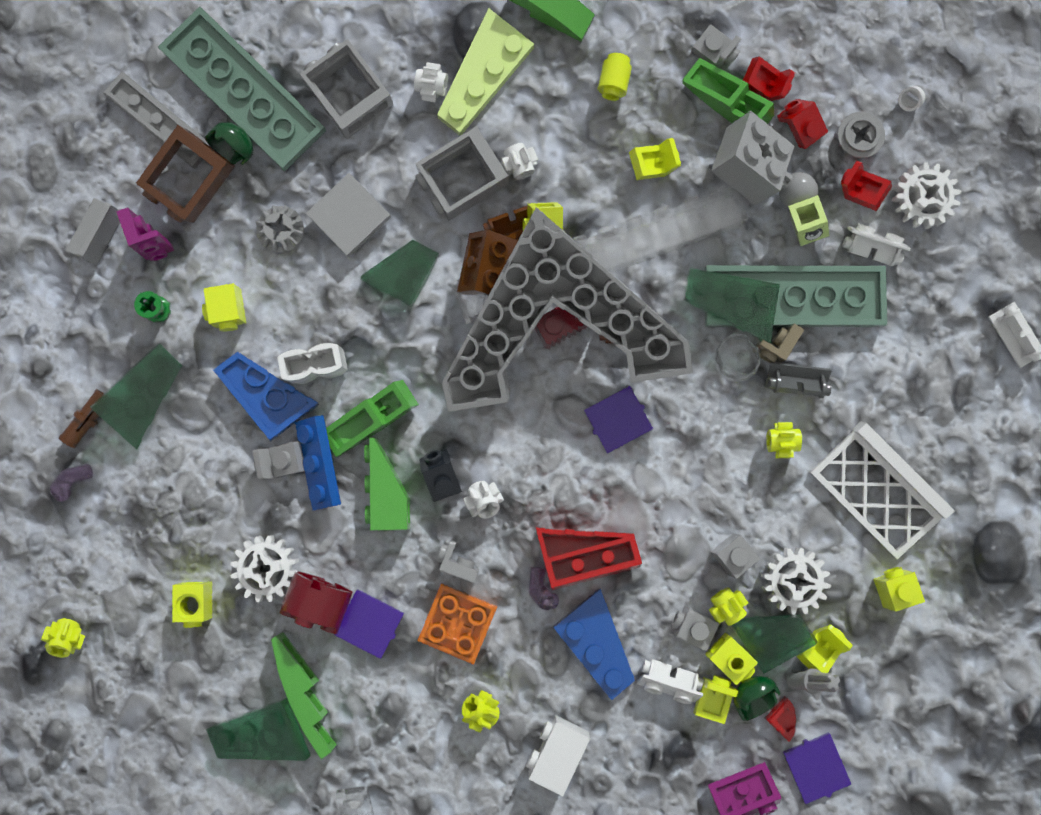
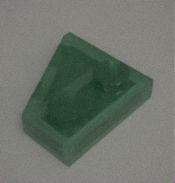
[732,614,818,674]

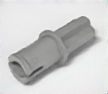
[786,668,840,694]

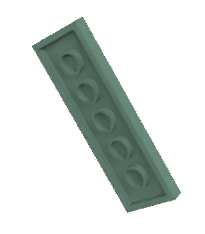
[158,7,326,172]
[704,265,887,327]

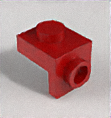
[743,56,795,101]
[777,99,828,149]
[841,161,892,211]

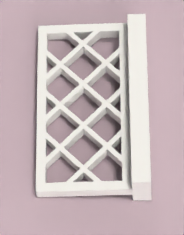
[810,421,955,559]

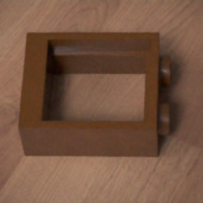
[136,125,235,223]

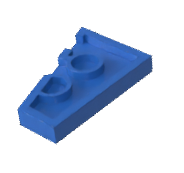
[213,352,319,442]
[553,588,635,700]

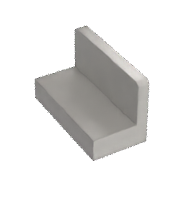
[66,198,120,266]

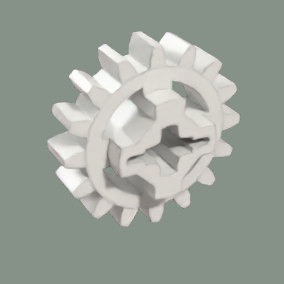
[892,162,961,229]
[230,535,299,602]
[761,547,831,615]

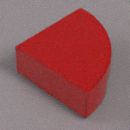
[765,696,796,742]

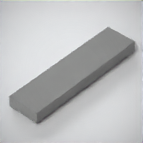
[103,71,208,169]

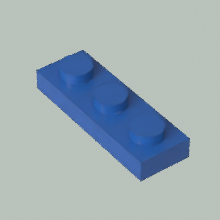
[295,415,341,511]

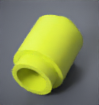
[597,53,632,101]

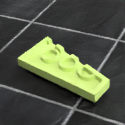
[437,8,534,136]

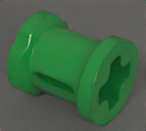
[134,291,171,322]

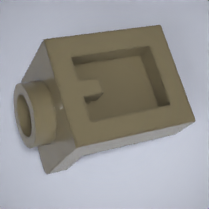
[754,323,805,364]

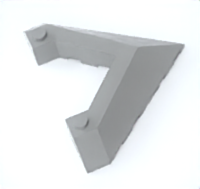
[442,207,693,412]

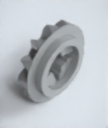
[836,112,885,160]
[256,205,304,253]

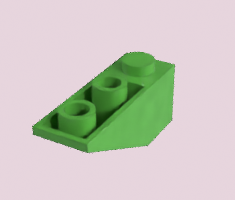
[364,438,410,530]

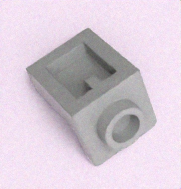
[691,24,741,69]
[253,441,305,480]
[437,540,479,583]
[671,606,719,651]

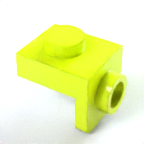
[629,138,681,180]
[796,625,853,673]
[693,675,738,724]

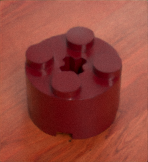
[279,571,353,634]

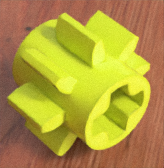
[766,422,802,458]
[709,587,749,626]
[41,618,85,658]
[462,690,500,733]

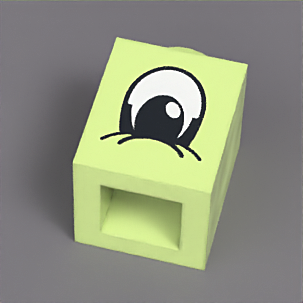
[788,195,830,246]

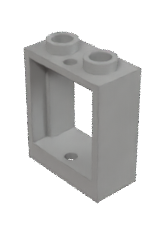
[300,39,394,139]
[415,126,509,221]

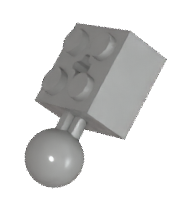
[711,111,818,209]

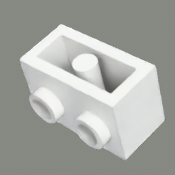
[526,715,591,796]

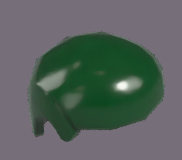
[205,122,254,165]
[733,676,781,721]

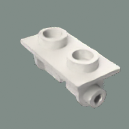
[842,223,911,267]
[988,302,1041,368]
[636,659,704,704]

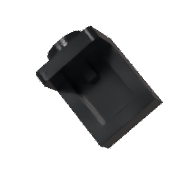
[419,449,462,502]

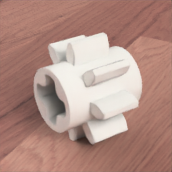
[414,62,448,102]
[501,143,538,180]
[463,481,504,519]

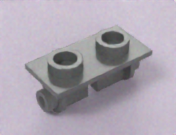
[764,362,832,398]

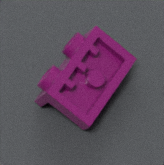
[116,207,174,261]
[708,762,782,815]

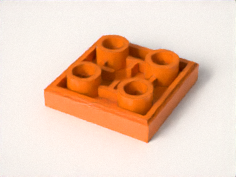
[417,583,497,665]

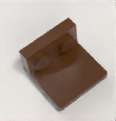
[457,230,518,296]

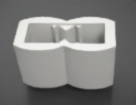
[277,343,348,384]

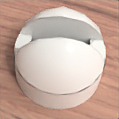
[898,86,926,111]

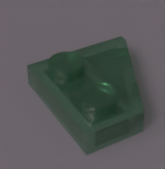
[360,239,440,307]

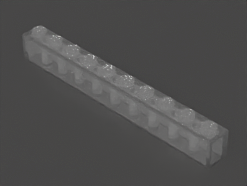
[452,186,749,325]

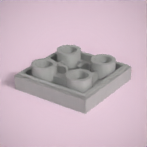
[306,173,391,258]

